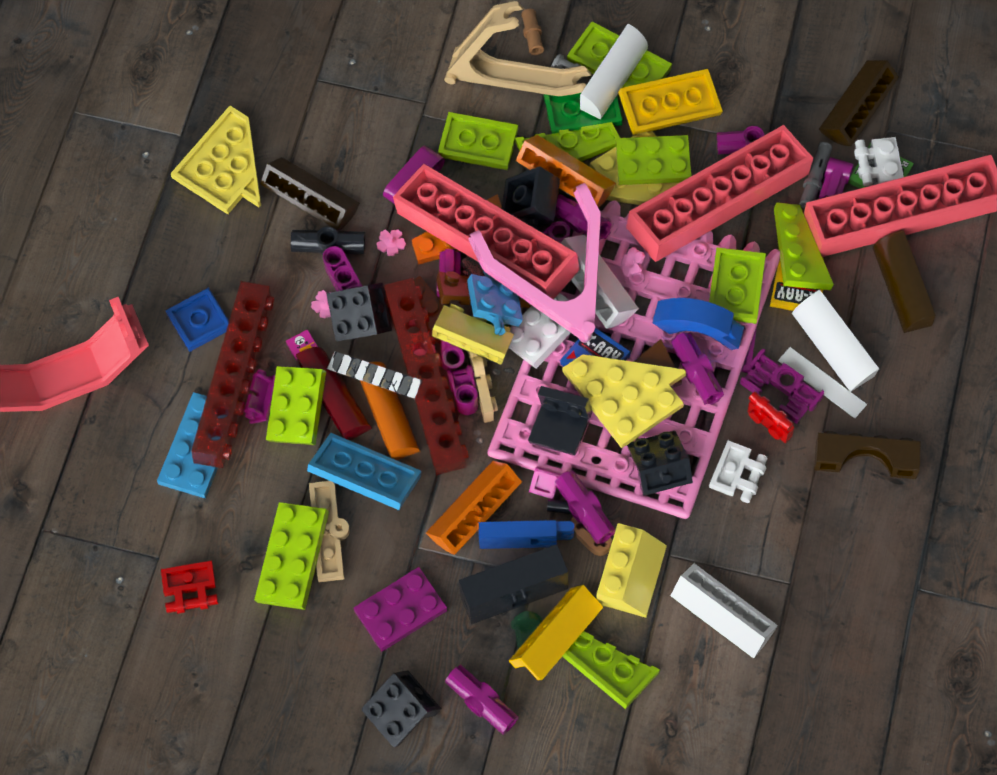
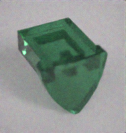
[511,611,542,649]

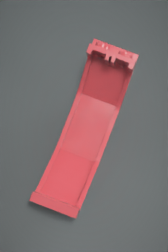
[0,297,149,412]

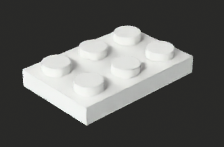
[509,293,571,369]

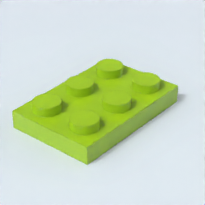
[438,112,518,170]
[616,135,691,185]
[709,247,766,324]
[266,366,326,445]

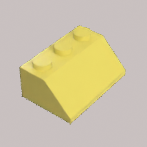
[432,304,514,365]
[596,523,667,618]

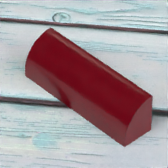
[296,347,372,441]

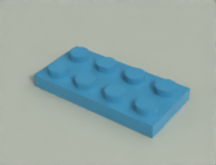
[157,392,241,499]
[307,433,422,510]

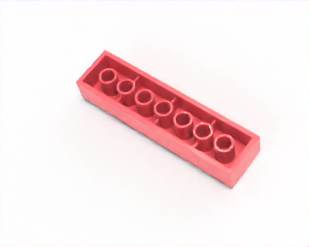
[626,125,813,262]
[804,155,997,257]
[393,164,580,300]

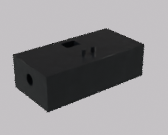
[459,544,568,625]

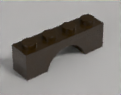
[814,431,921,479]

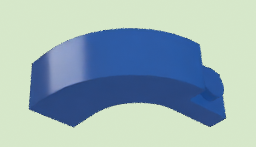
[652,298,744,350]

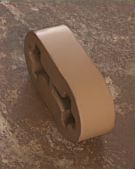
[571,517,612,556]

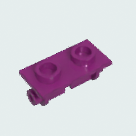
[244,370,275,424]

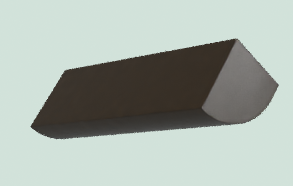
[819,60,899,146]
[260,157,360,230]
[873,230,936,333]

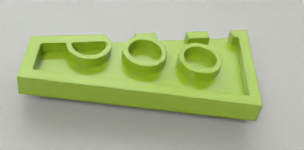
[562,631,660,709]

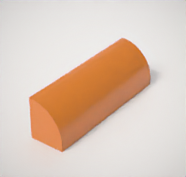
[516,135,616,208]
[360,362,420,460]
[426,461,522,555]

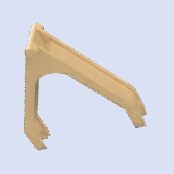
[444,1,591,96]

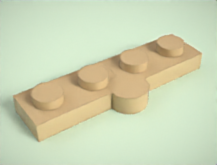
[468,351,498,423]
[309,481,350,582]

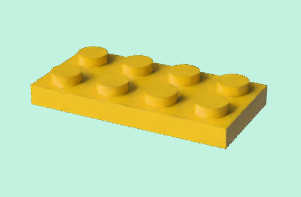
[618,69,723,135]

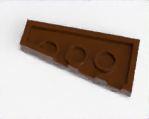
[436,271,532,308]

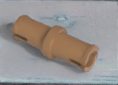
[521,9,544,55]

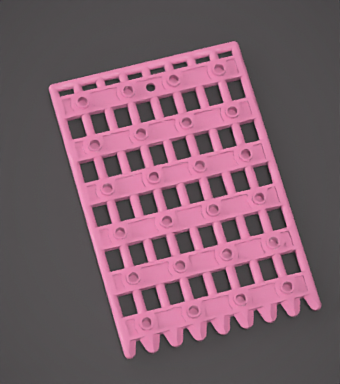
[487,200,780,519]

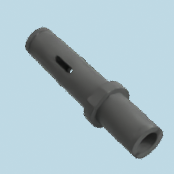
[799,142,833,209]

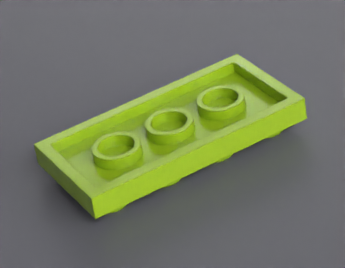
[567,22,672,88]
[254,502,329,610]

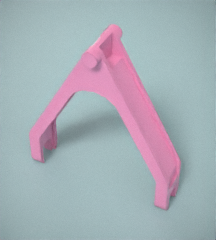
[469,183,601,343]

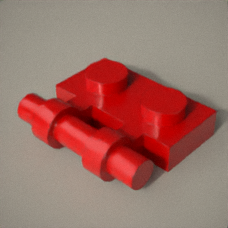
[748,391,794,444]
[161,561,219,614]

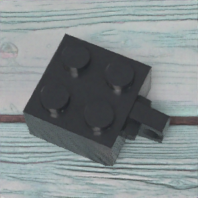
[501,166,560,230]

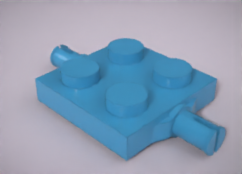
[467,271,523,336]

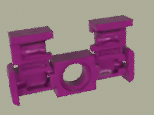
[740,349,824,424]

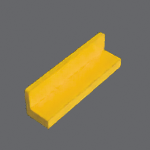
[509,585,603,680]

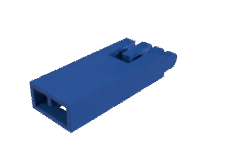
[479,520,574,549]

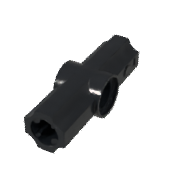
[291,227,366,255]

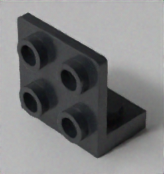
[327,282,392,341]
[528,386,593,455]
[627,431,693,496]
[362,670,442,747]

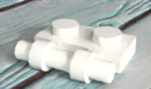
[854,137,904,186]
[709,441,768,503]

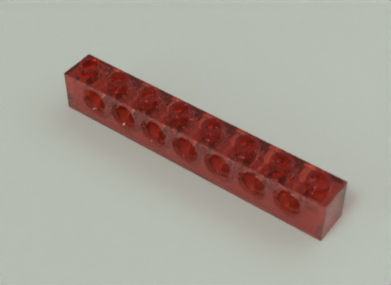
[384,278,469,475]
[191,281,274,468]

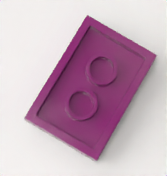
[353,567,447,652]

